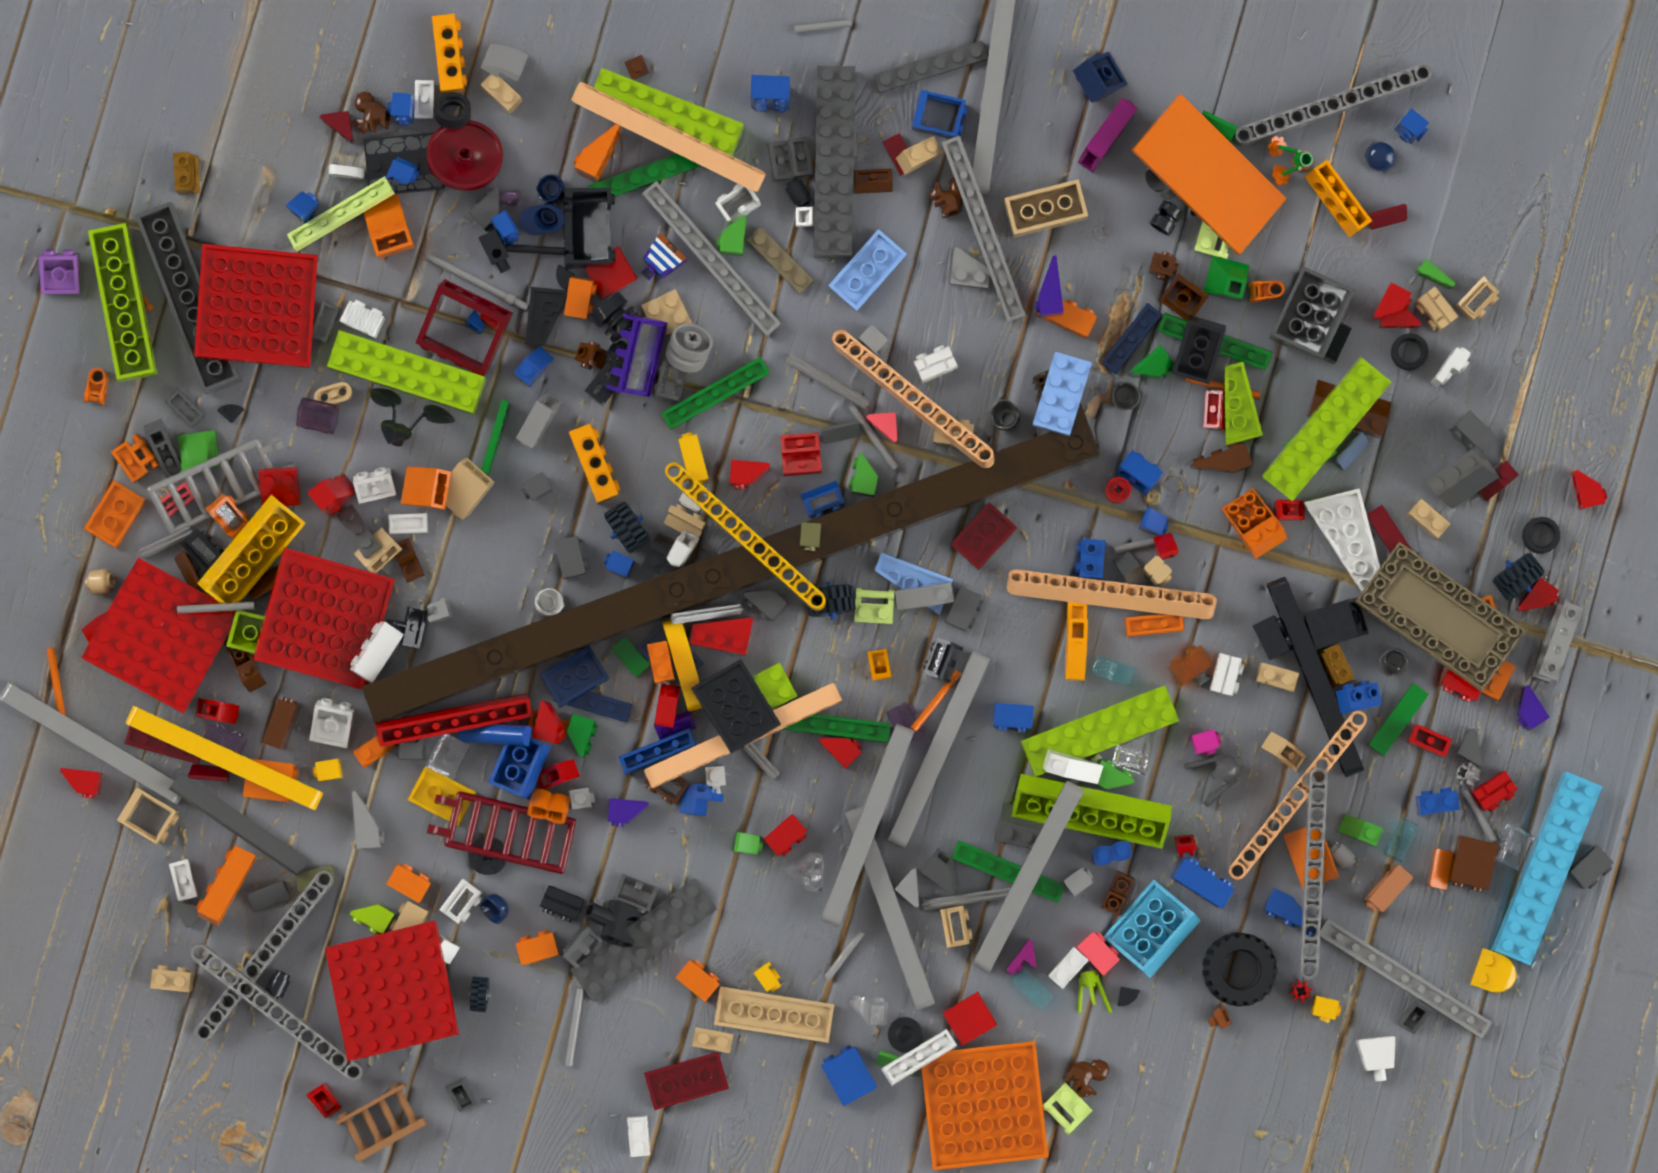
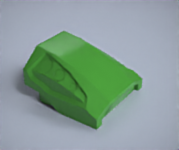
[178,430,220,472]

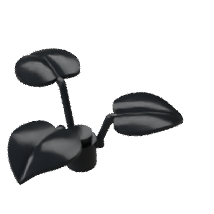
[369,388,455,447]

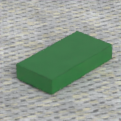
[611,637,650,678]

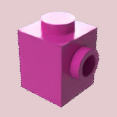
[1190,729,1221,756]

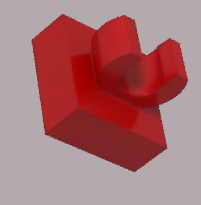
[1174,834,1197,858]

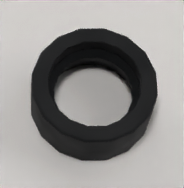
[435,92,471,129]
[1391,333,1429,371]
[1522,517,1561,554]

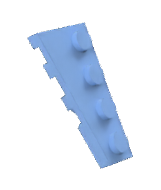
[875,552,953,615]

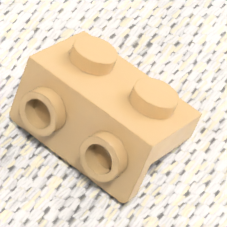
[664,504,706,537]

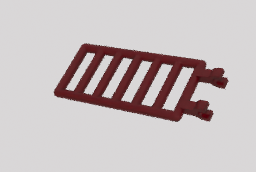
[427,791,576,874]

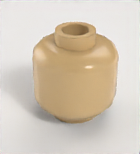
[85,569,116,595]

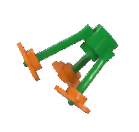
[1268,136,1314,186]

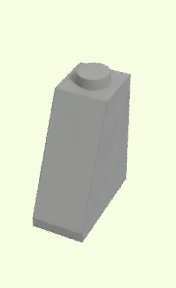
[516,392,564,448]

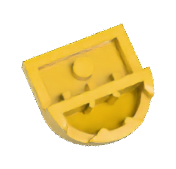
[1470,948,1517,993]

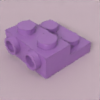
[38,249,81,294]

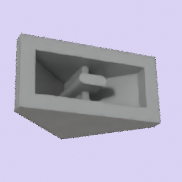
[895,868,919,907]

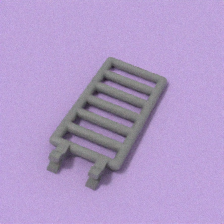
[147,436,295,534]

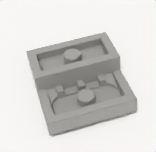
[480,44,528,82]

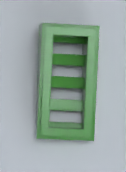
[1415,259,1455,289]

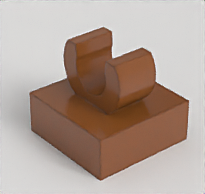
[1208,1005,1232,1029]

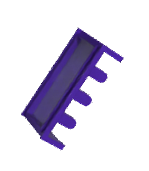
[606,314,668,397]

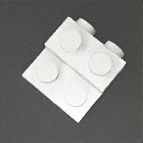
[1430,347,1471,388]
[309,698,356,748]

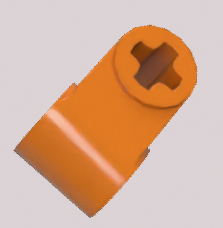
[1247,280,1285,303]
[84,368,109,406]

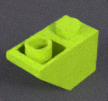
[350,904,396,935]

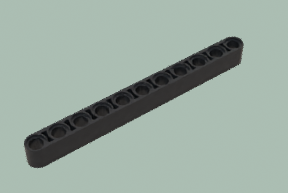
[1267,576,1364,778]

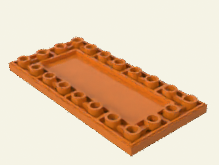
[1131,94,1287,255]

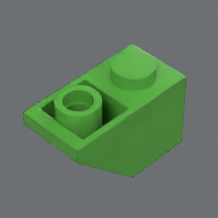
[849,454,878,497]
[1096,759,1135,790]

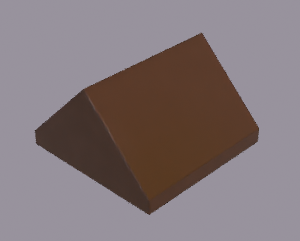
[1159,273,1209,321]

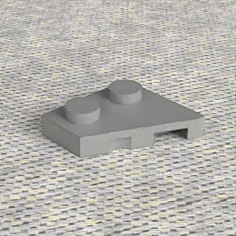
[950,247,990,289]

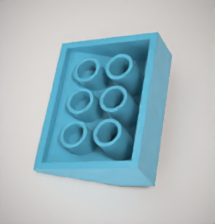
[1104,880,1201,978]

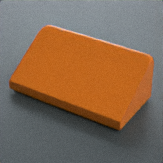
[1428,848,1453,890]

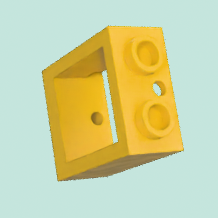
[678,432,710,487]

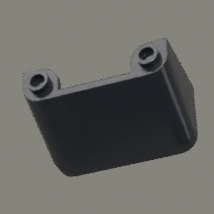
[563,188,616,269]

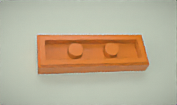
[1125,614,1184,637]

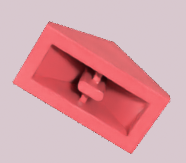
[866,413,897,444]

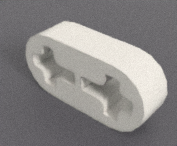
[328,164,365,180]

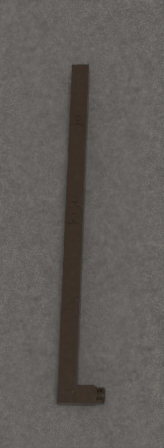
[361,370,1100,723]

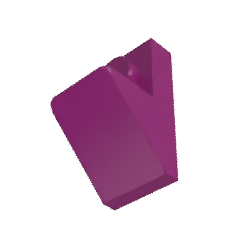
[1006,939,1037,975]

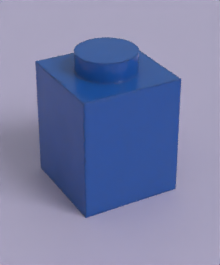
[604,551,635,578]

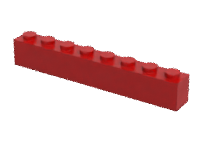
[374,693,532,747]

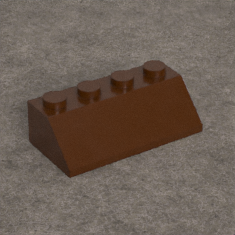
[1307,380,1391,439]

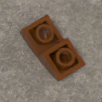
[1101,870,1135,915]

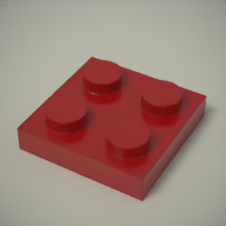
[258,467,301,506]

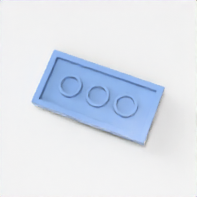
[828,229,907,312]
[1033,352,1092,437]

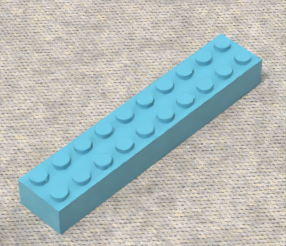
[1491,772,1603,966]

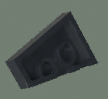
[525,287,568,346]

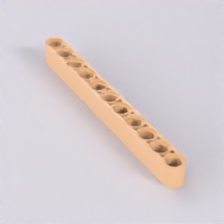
[571,82,766,192]
[832,330,995,468]
[1007,570,1217,619]
[644,683,842,788]
[1229,711,1367,880]

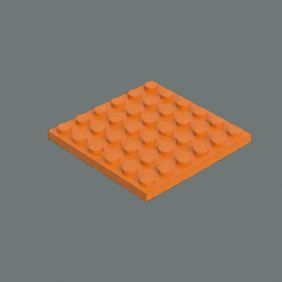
[921,1041,1049,1170]

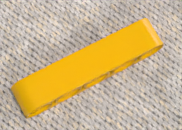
[662,620,702,712]

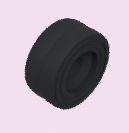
[888,1017,923,1053]

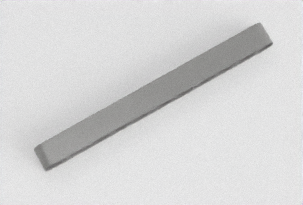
[972,0,1015,195]
[1233,64,1432,147]
[888,650,991,849]
[0,682,181,804]
[821,724,915,927]
[1300,767,1328,980]
[972,781,1084,973]
[845,806,935,1010]
[195,870,335,1041]
[191,943,362,1081]

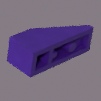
[1035,255,1064,318]

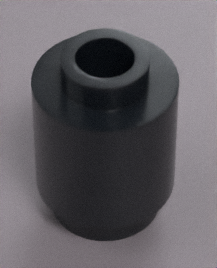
[785,178,811,207]
[265,970,291,1000]

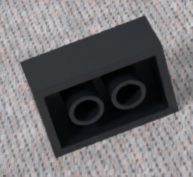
[1172,315,1226,384]

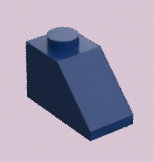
[286,191,320,223]
[513,346,554,387]
[1138,508,1169,536]

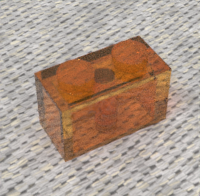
[1167,645,1213,686]

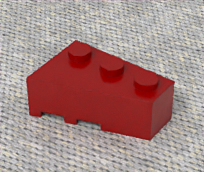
[307,474,356,515]
[689,617,754,656]

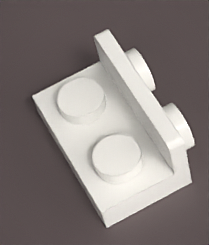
[353,467,396,504]

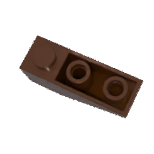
[1190,442,1253,473]
[224,636,267,693]

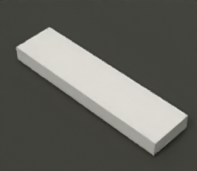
[881,1029,957,1086]

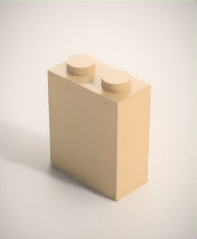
[446,457,495,520]

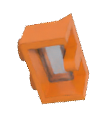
[204,494,249,539]

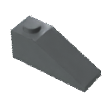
[144,418,181,478]

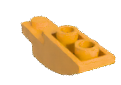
[1065,602,1088,681]

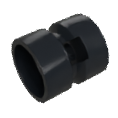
[1149,200,1184,236]

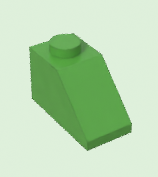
[716,215,747,256]
[1337,814,1383,846]
[734,832,764,855]

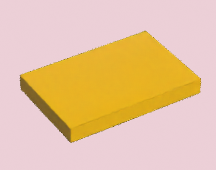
[408,766,477,826]

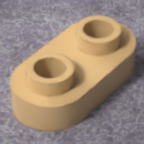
[314,382,353,407]

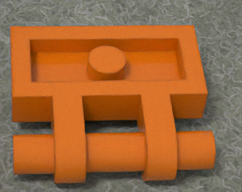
[111,434,160,483]

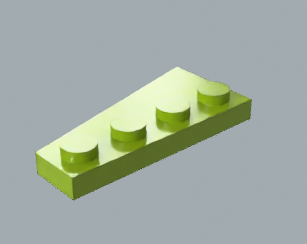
[1224,361,1263,445]

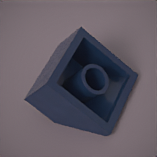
[1072,52,1128,103]

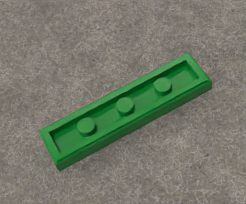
[481,400,510,476]
[1368,683,1429,756]

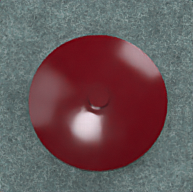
[426,120,503,191]

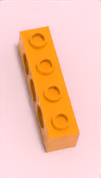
[432,13,468,94]
[1304,160,1372,238]
[569,423,621,504]

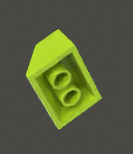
[227,610,264,654]

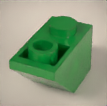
[567,714,598,758]

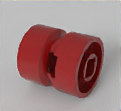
[1104,477,1131,504]

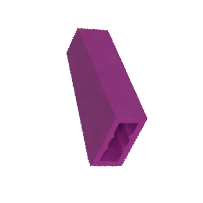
[1077,98,1138,173]

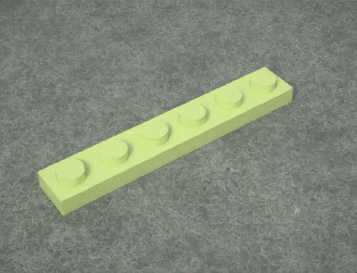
[287,176,395,251]

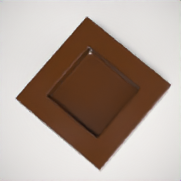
[624,55,649,80]

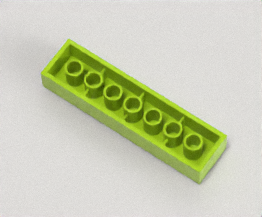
[594,68,744,156]
[88,223,158,382]
[327,330,487,416]
[1262,356,1392,501]
[1020,685,1179,777]
[1011,774,1172,849]

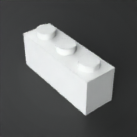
[350,621,404,683]

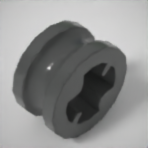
[1192,670,1211,687]

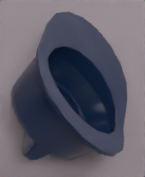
[520,203,564,235]

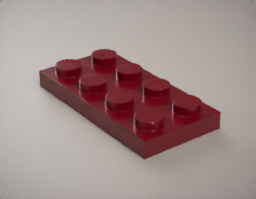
[644,1051,729,1110]

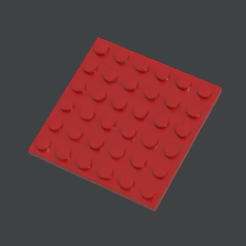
[194,244,318,368]
[252,548,395,690]
[81,557,236,714]
[325,920,460,1062]

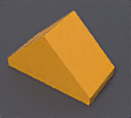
[868,649,891,681]

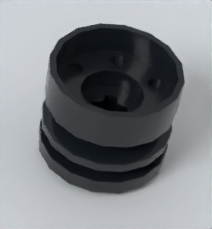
[590,292,642,343]

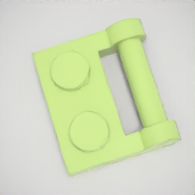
[1194,221,1229,259]
[854,587,894,624]
[1043,1082,1093,1135]

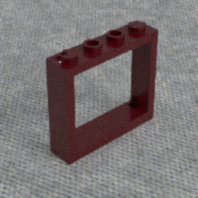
[415,279,513,376]

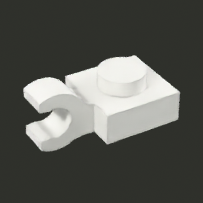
[705,766,726,794]

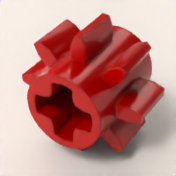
[1288,979,1313,1003]

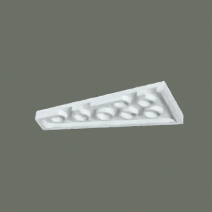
[1303,488,1380,593]

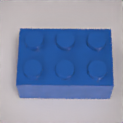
[750,75,791,113]
[488,738,551,800]
[1170,857,1235,909]

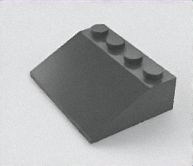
[1270,266,1355,359]

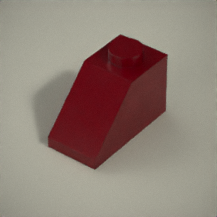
[1478,461,1519,501]

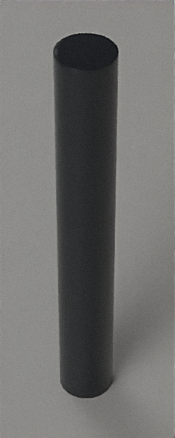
[506,244,564,255]

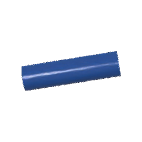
[458,724,532,746]
[619,728,697,775]

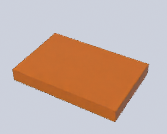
[83,480,147,549]
[1283,827,1339,889]

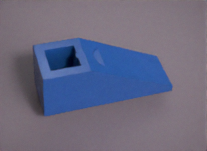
[1263,888,1316,936]

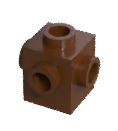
[1148,251,1179,280]
[574,341,607,370]

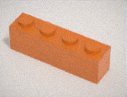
[196,845,256,926]

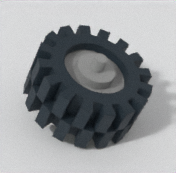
[468,976,491,1012]

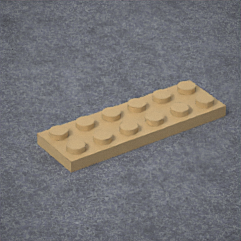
[714,986,834,1043]

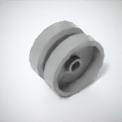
[666,323,713,373]

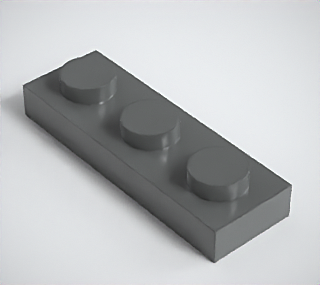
[337,504,381,559]

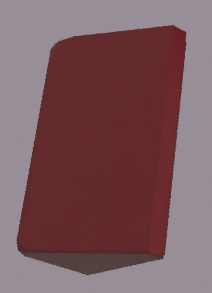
[1368,204,1407,230]
[188,764,230,782]

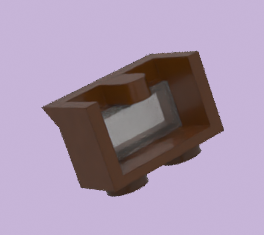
[644,762,690,804]

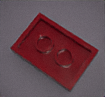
[950,502,1017,570]

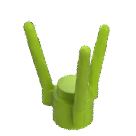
[1078,971,1112,1013]

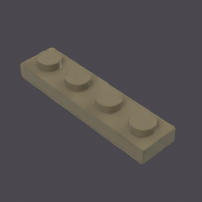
[746,227,813,294]

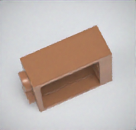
[1363,865,1414,913]

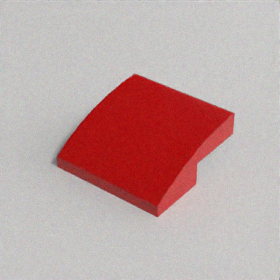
[584,246,638,299]
[780,432,822,477]
[942,991,998,1046]

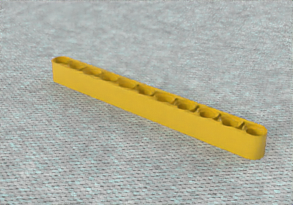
[665,462,826,611]
[125,706,323,810]

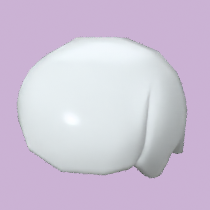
[535,588,565,617]

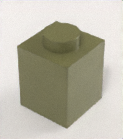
[800,522,821,551]

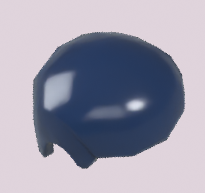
[1365,141,1396,171]
[536,174,565,203]
[481,894,509,924]

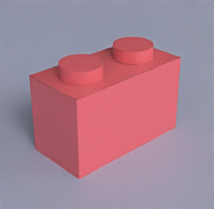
[1076,931,1120,976]

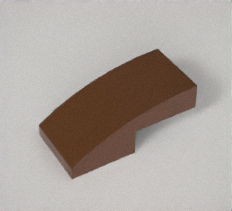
[395,538,425,583]

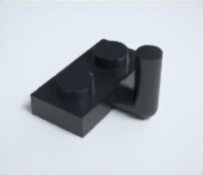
[386,607,428,649]

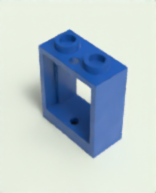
[912,89,968,139]

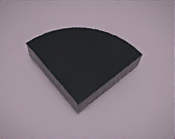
[556,265,575,290]
[217,404,245,423]
[1117,987,1140,1006]

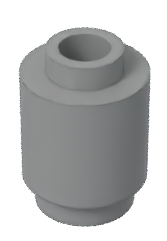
[1329,842,1356,870]

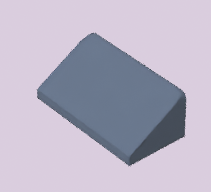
[1334,432,1369,470]

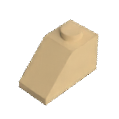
[1261,731,1306,772]

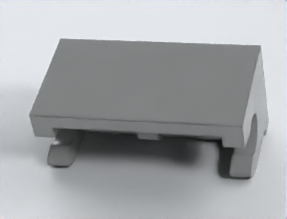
[427,597,453,624]

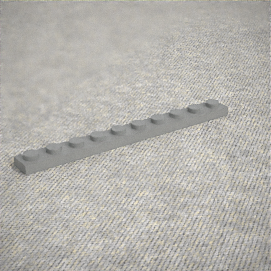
[942,135,1026,322]
[642,181,781,337]
[1320,918,1492,1039]

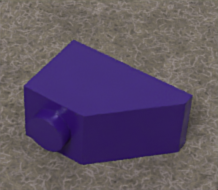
[1517,685,1550,731]
[608,798,649,827]

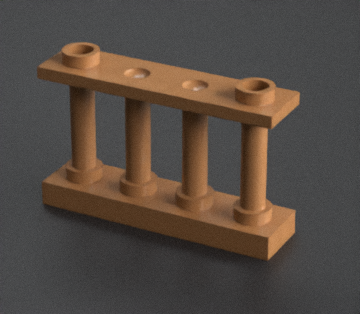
[336,1082,428,1163]

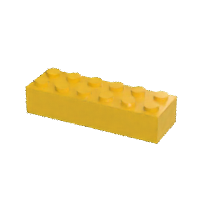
[197,495,306,612]

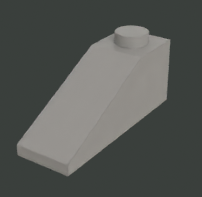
[894,581,954,610]
[352,791,385,849]

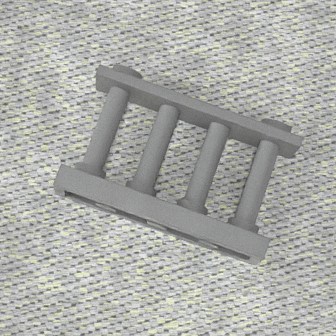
[1531,602,1583,683]

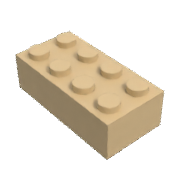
[1004,179,1088,238]

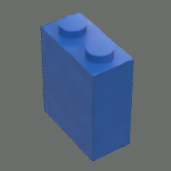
[821,1045,877,1107]

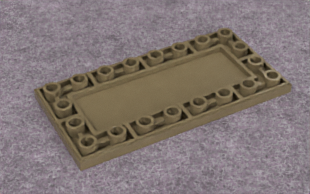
[1355,542,1527,692]

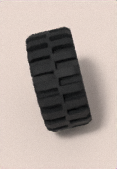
[1202,932,1278,1007]

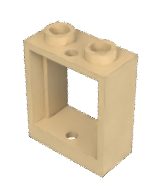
[117,787,179,844]

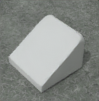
[796,207,814,228]

